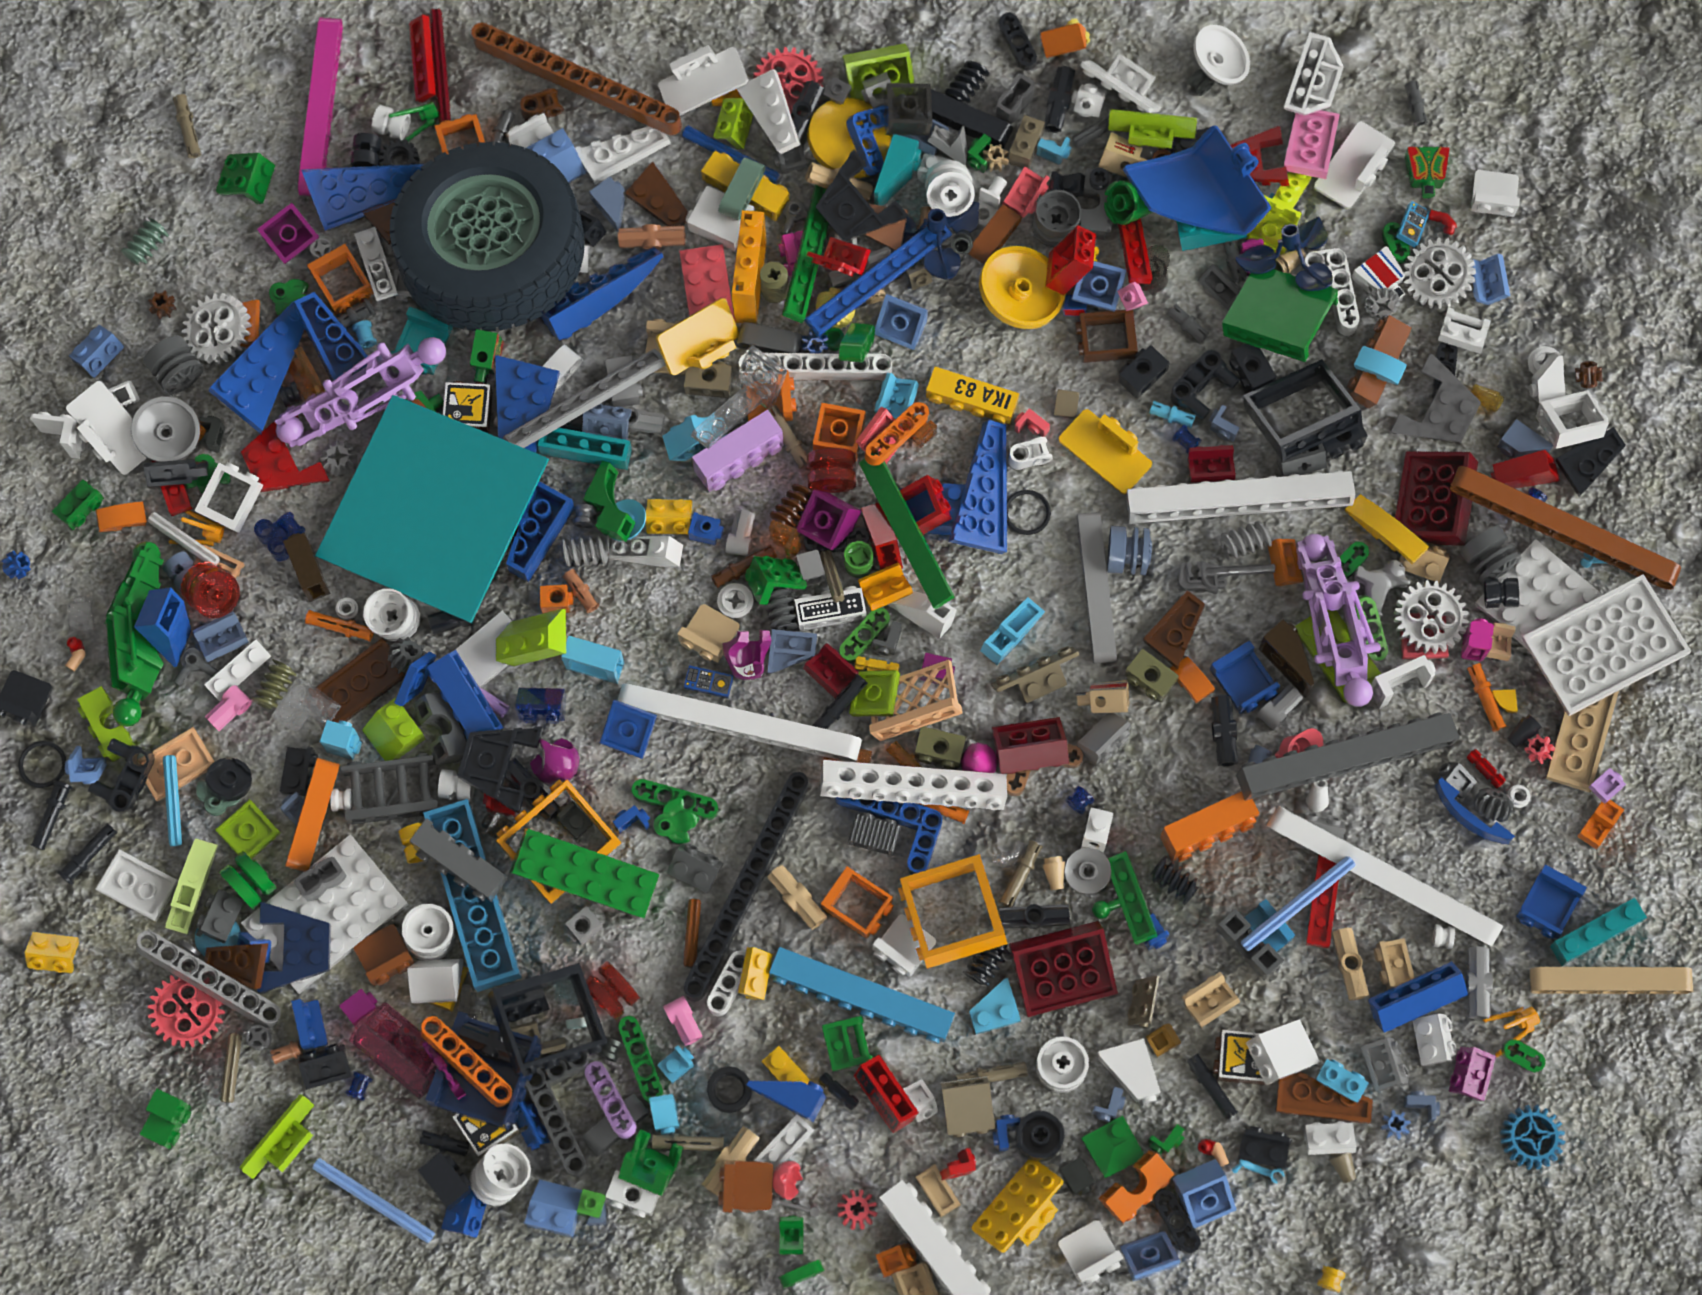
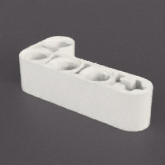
[1302,248,1359,336]

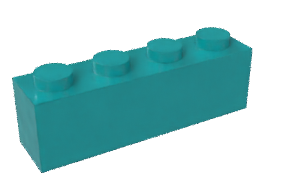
[538,428,632,470]
[1550,897,1647,966]

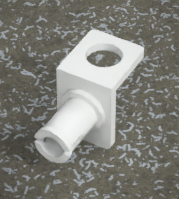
[978,176,1007,227]

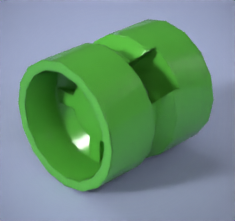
[844,541,873,578]

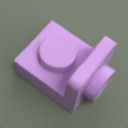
[1588,768,1626,804]

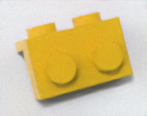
[646,499,692,534]
[24,932,79,973]
[738,947,773,1000]

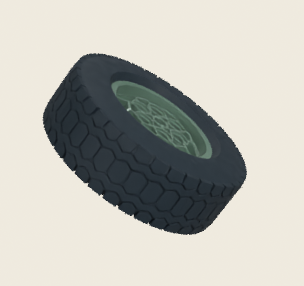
[390,142,584,331]

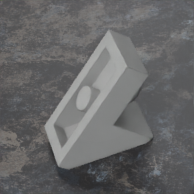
[927,125,968,165]

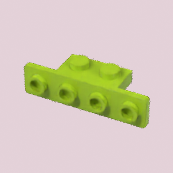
[1108,109,1197,149]
[239,1094,314,1179]

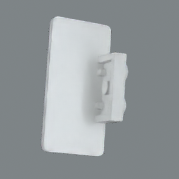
[658,45,749,115]
[1080,54,1161,113]
[1314,121,1395,209]
[66,381,147,475]

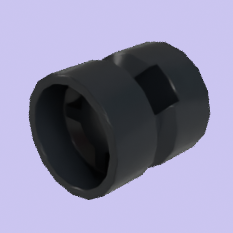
[350,133,382,167]
[1484,578,1519,608]

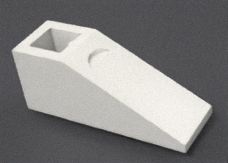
[609,536,683,567]
[887,591,957,639]

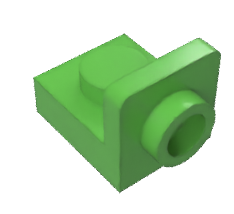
[577,1189,606,1218]

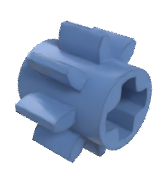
[1380,1110,1411,1141]

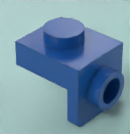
[612,805,650,833]
[992,1114,1020,1151]

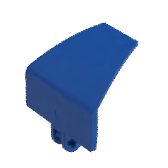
[1123,125,1271,235]

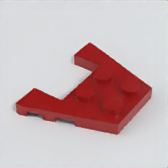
[1230,126,1289,186]
[241,405,330,492]

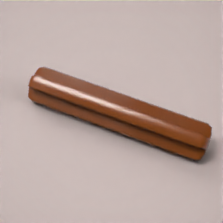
[683,899,701,968]

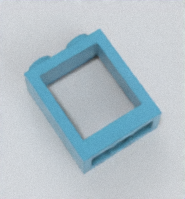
[561,636,624,684]

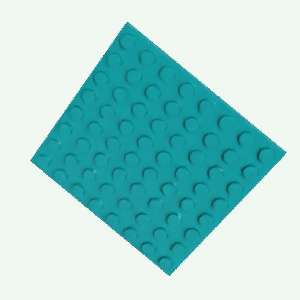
[315,395,549,623]

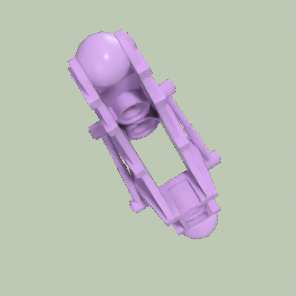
[274,337,446,448]
[1296,534,1381,707]

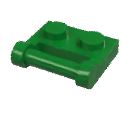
[822,1016,873,1072]

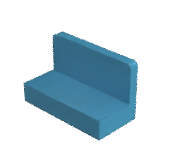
[1244,899,1295,952]

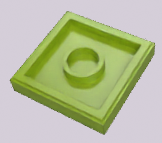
[849,670,900,717]
[215,799,281,859]

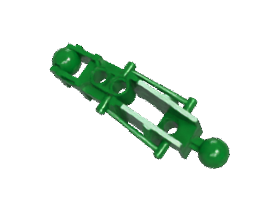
[104,541,164,727]

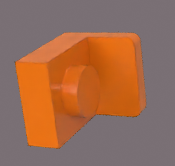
[876,1243,917,1277]

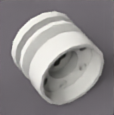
[363,589,420,642]
[470,1144,531,1206]

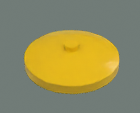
[807,98,893,179]
[979,246,1065,329]

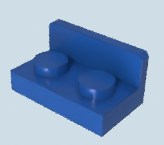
[291,999,328,1051]

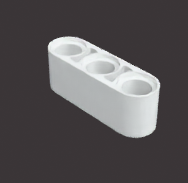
[707,951,746,1017]

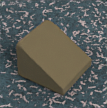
[1054,389,1080,419]

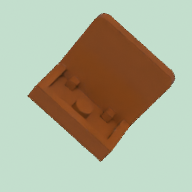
[354,925,415,986]
[718,1160,773,1213]

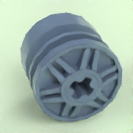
[1107,526,1152,575]

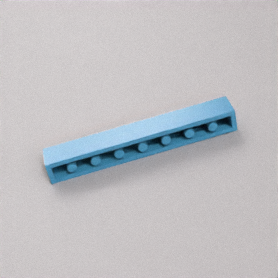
[769,947,955,1044]

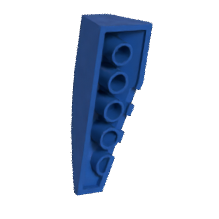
[540,247,664,341]

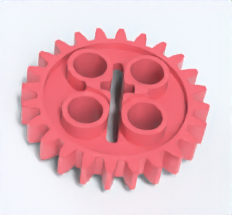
[753,47,823,115]
[148,971,225,1048]

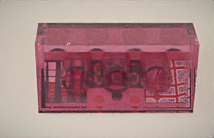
[349,1002,440,1099]

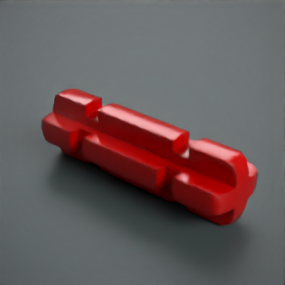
[1467,749,1506,788]

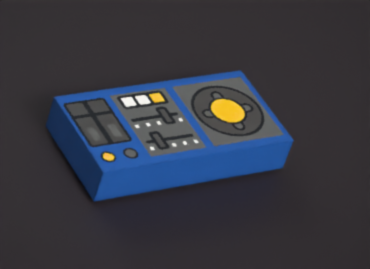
[684,665,734,698]

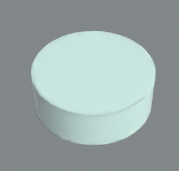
[566,1017,587,1030]

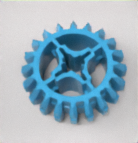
[1500,1105,1565,1170]

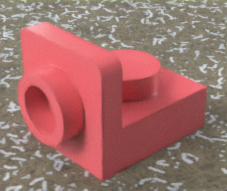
[1014,408,1050,437]

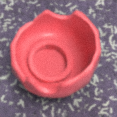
[773,1161,803,1200]

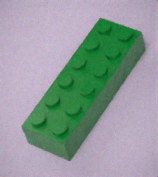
[509,828,660,918]

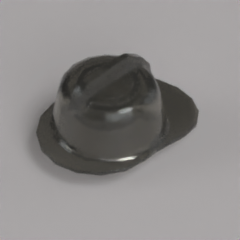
[1139,245,1170,296]

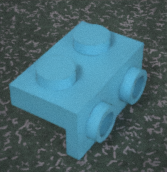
[874,373,920,424]
[1316,1059,1369,1103]

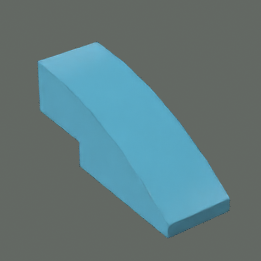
[980,598,1045,665]

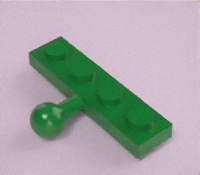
[1092,851,1158,945]

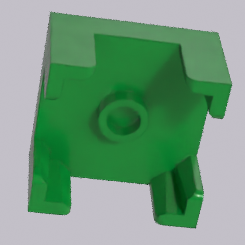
[618,1129,684,1196]

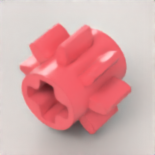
[1524,734,1555,764]

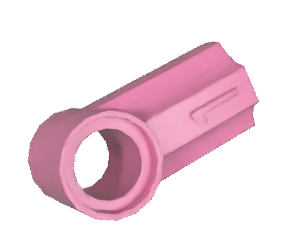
[205,685,252,731]
[663,995,703,1046]

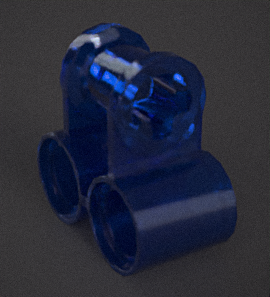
[254,512,306,561]

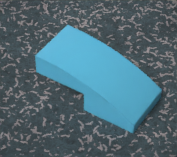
[1354,346,1406,385]

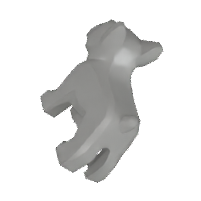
[1353,559,1410,618]

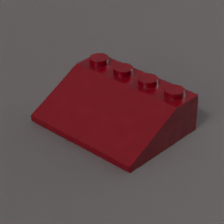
[1395,452,1478,546]
[1009,921,1118,1017]

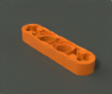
[864,402,929,466]

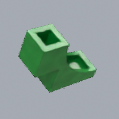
[583,461,636,542]

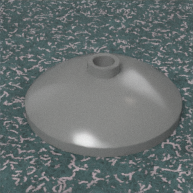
[131,397,200,462]

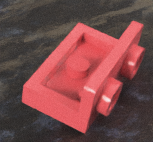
[1002,167,1050,218]

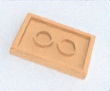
[138,727,215,802]

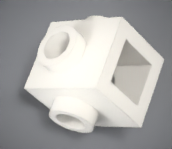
[1072,83,1107,118]

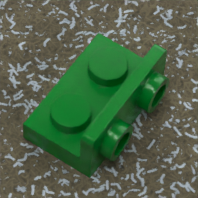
[52,479,104,530]

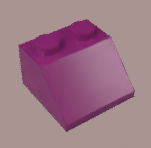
[257,203,319,264]
[796,490,862,550]

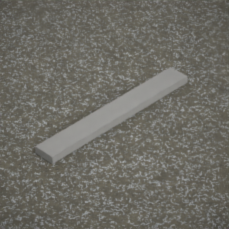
[503,349,666,448]

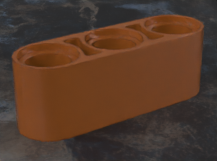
[968,205,1022,265]

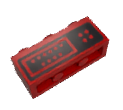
[853,1055,919,1134]

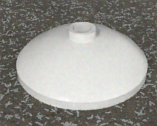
[1194,25,1250,85]

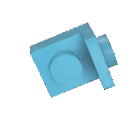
[1036,137,1072,165]
[657,1045,694,1084]

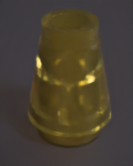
[1470,384,1504,413]

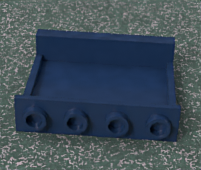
[425,1011,543,1130]

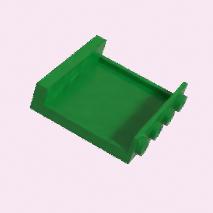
[1222,269,1338,362]

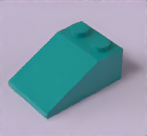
[874,134,922,206]
[1176,221,1248,251]

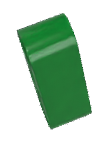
[839,322,875,363]

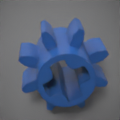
[802,329,828,353]
[2,551,31,580]

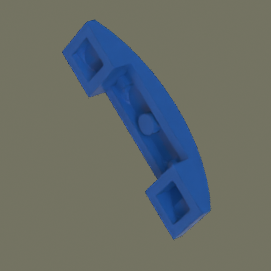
[1435,777,1515,844]

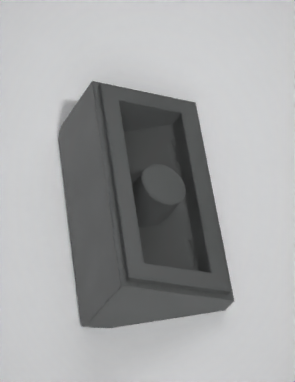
[1197,264,1241,311]

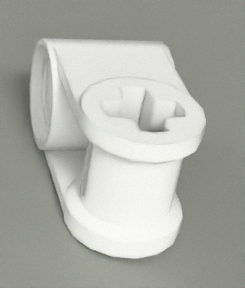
[1008,437,1053,470]

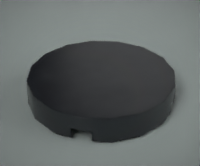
[205,758,252,801]

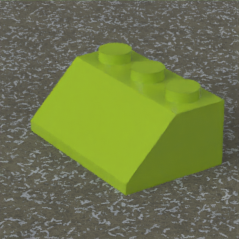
[842,43,915,101]
[496,609,566,666]

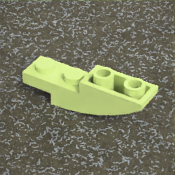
[165,838,218,934]

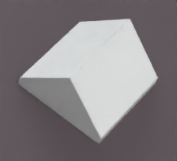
[407,959,464,1003]

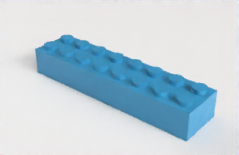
[423,799,522,992]

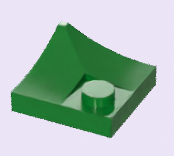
[1081,1115,1144,1179]

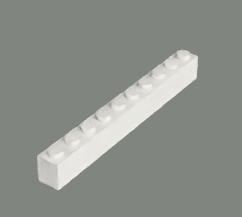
[1126,470,1355,524]

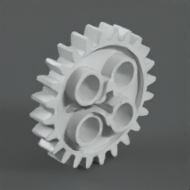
[1404,238,1476,309]
[181,293,252,364]
[1394,580,1469,654]

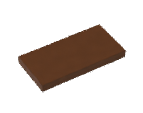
[309,638,405,723]

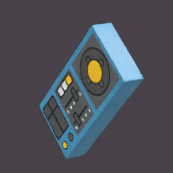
[1396,201,1430,248]

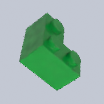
[139,1088,191,1149]

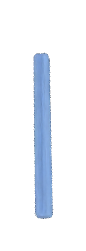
[1241,856,1355,951]
[312,1158,435,1243]

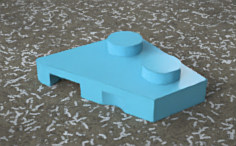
[969,978,1021,1035]

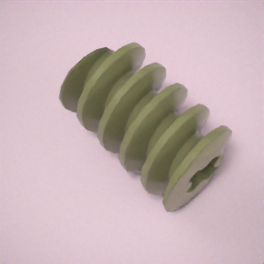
[760,261,789,303]
[251,659,297,710]

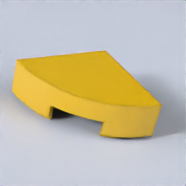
[1492,689,1518,713]

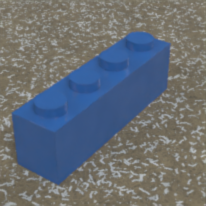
[427,650,503,739]
[1368,962,1468,1033]

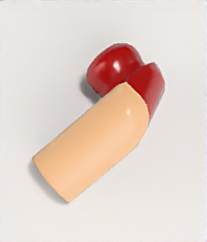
[65,637,86,672]
[1197,1139,1229,1167]

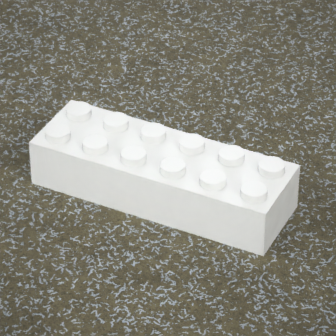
[879,1180,991,1295]

